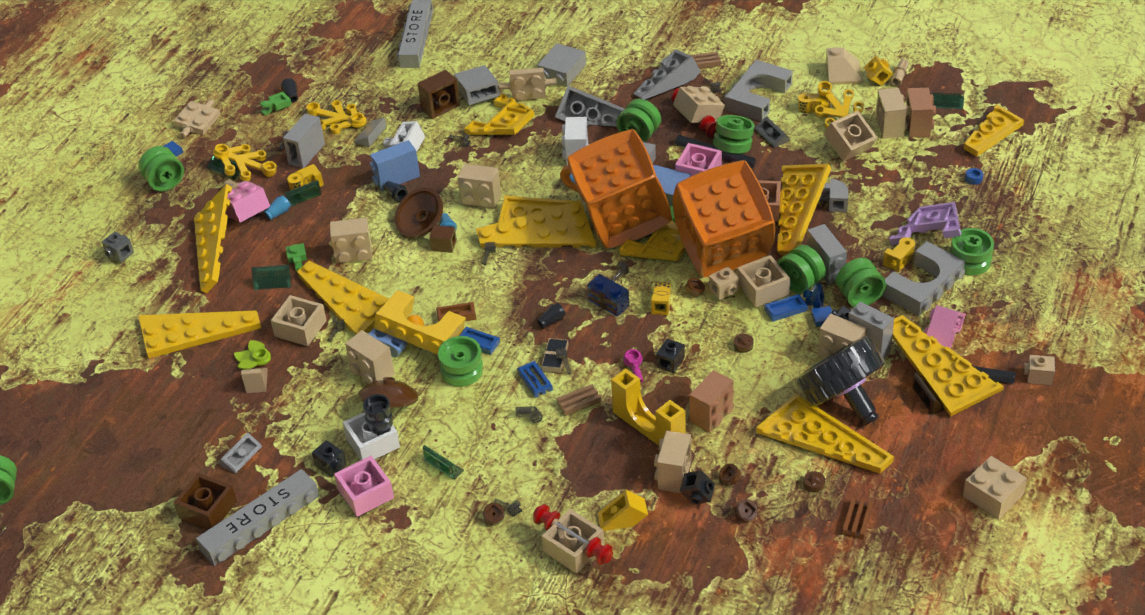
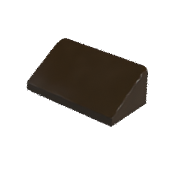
[912,373,945,415]

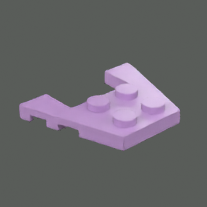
[889,202,961,245]

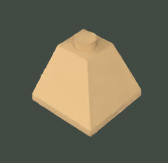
[825,47,863,85]

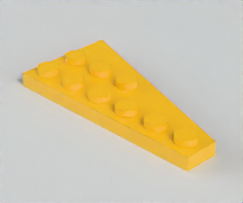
[777,164,832,256]
[194,184,232,293]
[476,200,596,248]
[297,261,389,335]
[138,310,261,358]
[892,315,1004,417]
[756,394,894,473]

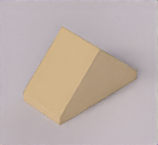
[241,368,268,393]

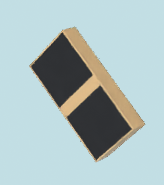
[541,338,568,373]

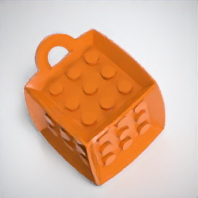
[560,129,672,249]
[673,160,775,277]

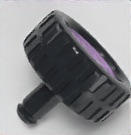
[797,336,884,426]

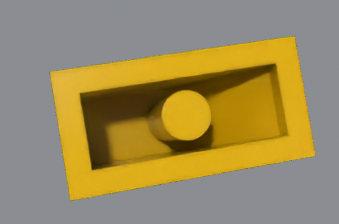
[597,490,648,531]

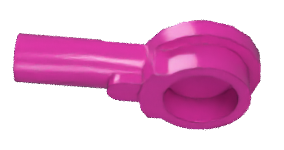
[623,349,643,384]

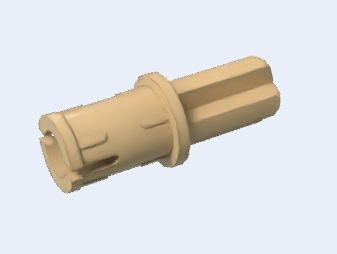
[891,58,909,86]

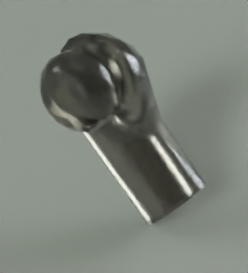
[516,406,543,423]

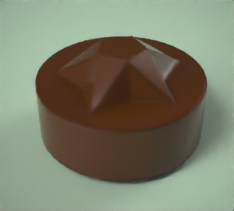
[685,278,705,297]
[734,334,754,353]
[719,464,741,486]
[804,471,825,492]
[735,499,758,522]
[483,503,505,525]

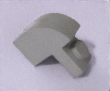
[819,179,848,212]

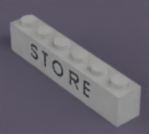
[397,0,433,68]
[196,469,319,566]

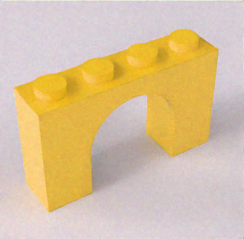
[374,290,466,355]
[611,368,686,446]

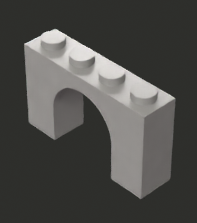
[724,60,793,122]
[881,241,965,316]

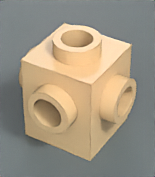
[709,267,740,300]

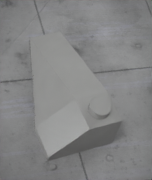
[634,49,701,100]
[555,86,625,127]

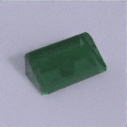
[930,92,964,109]
[207,155,241,179]
[285,180,321,206]
[251,265,292,290]
[422,445,464,480]

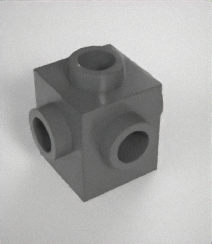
[102,232,134,263]

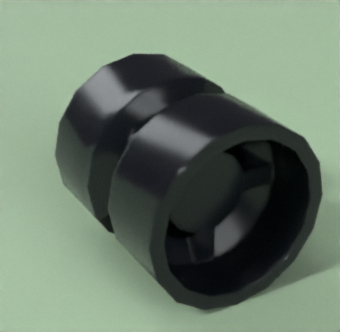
[363,394,393,433]

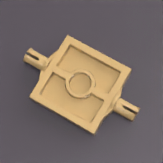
[499,68,557,101]
[173,99,221,138]

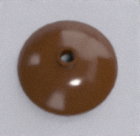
[395,188,443,238]
[358,377,419,407]

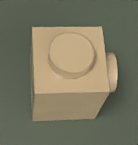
[1024,355,1055,385]

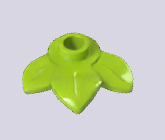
[234,340,271,369]

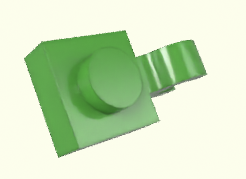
[260,92,291,115]
[286,243,307,271]

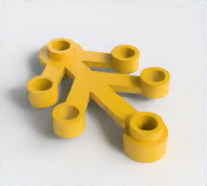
[815,81,864,128]
[306,100,367,134]
[213,144,277,181]

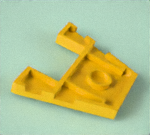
[464,93,535,135]
[619,221,686,261]

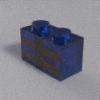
[587,274,630,317]

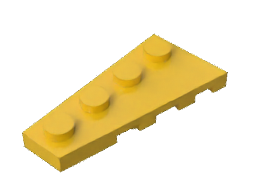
[963,104,1024,157]
[498,195,574,222]

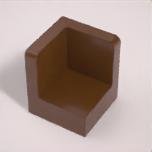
[429,225,457,253]

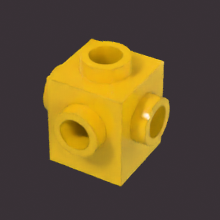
[864,56,894,86]

